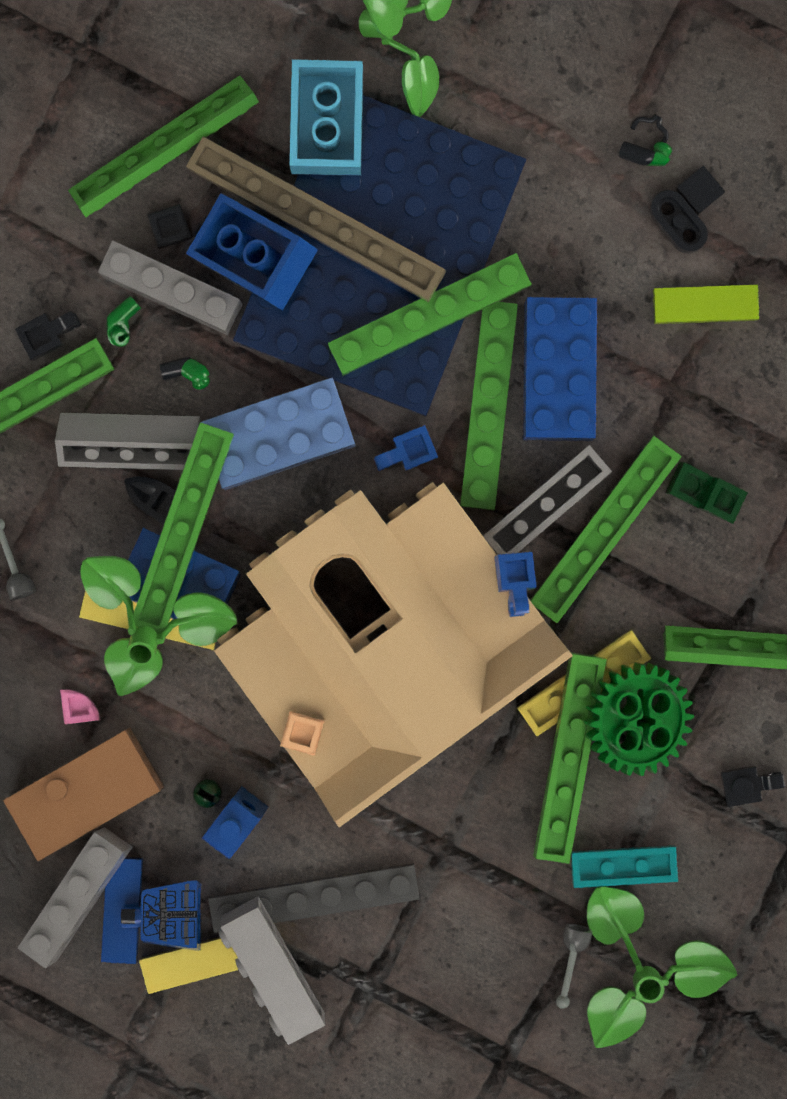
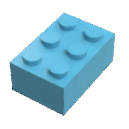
[289,60,363,176]

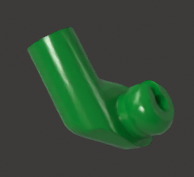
[107,296,141,347]

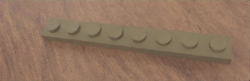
[186,137,446,302]

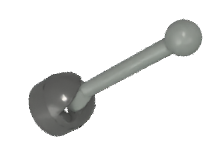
[0,519,37,601]
[556,924,593,1009]

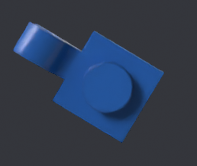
[374,425,438,471]
[494,552,537,617]

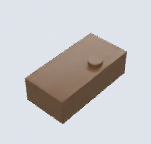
[3,728,164,861]

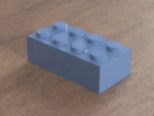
[201,377,356,490]

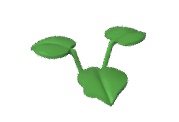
[359,0,452,117]
[81,556,237,696]
[587,886,737,1048]

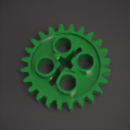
[584,662,694,776]

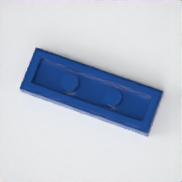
[101,857,143,964]

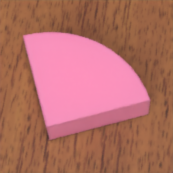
[60,689,101,724]

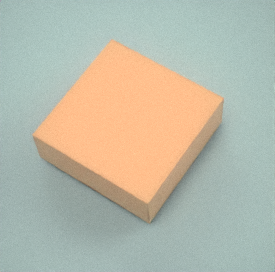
[280,711,325,756]

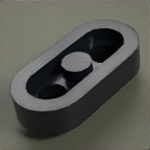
[650,190,708,254]

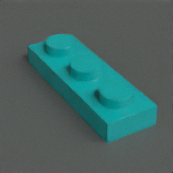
[571,845,678,888]

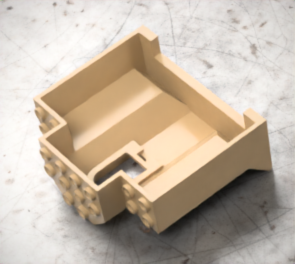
[214,482,573,827]

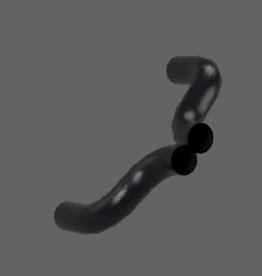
[630,114,669,143]

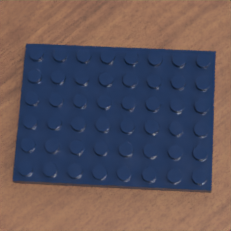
[233,95,527,417]

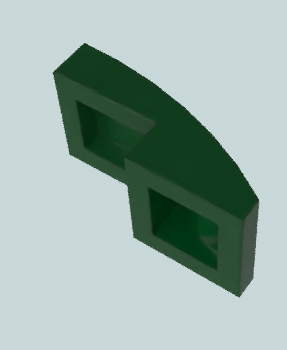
[665,462,748,524]

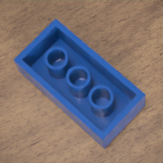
[523,297,597,441]

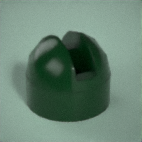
[193,779,222,808]

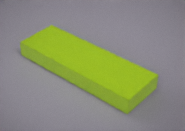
[653,285,759,324]

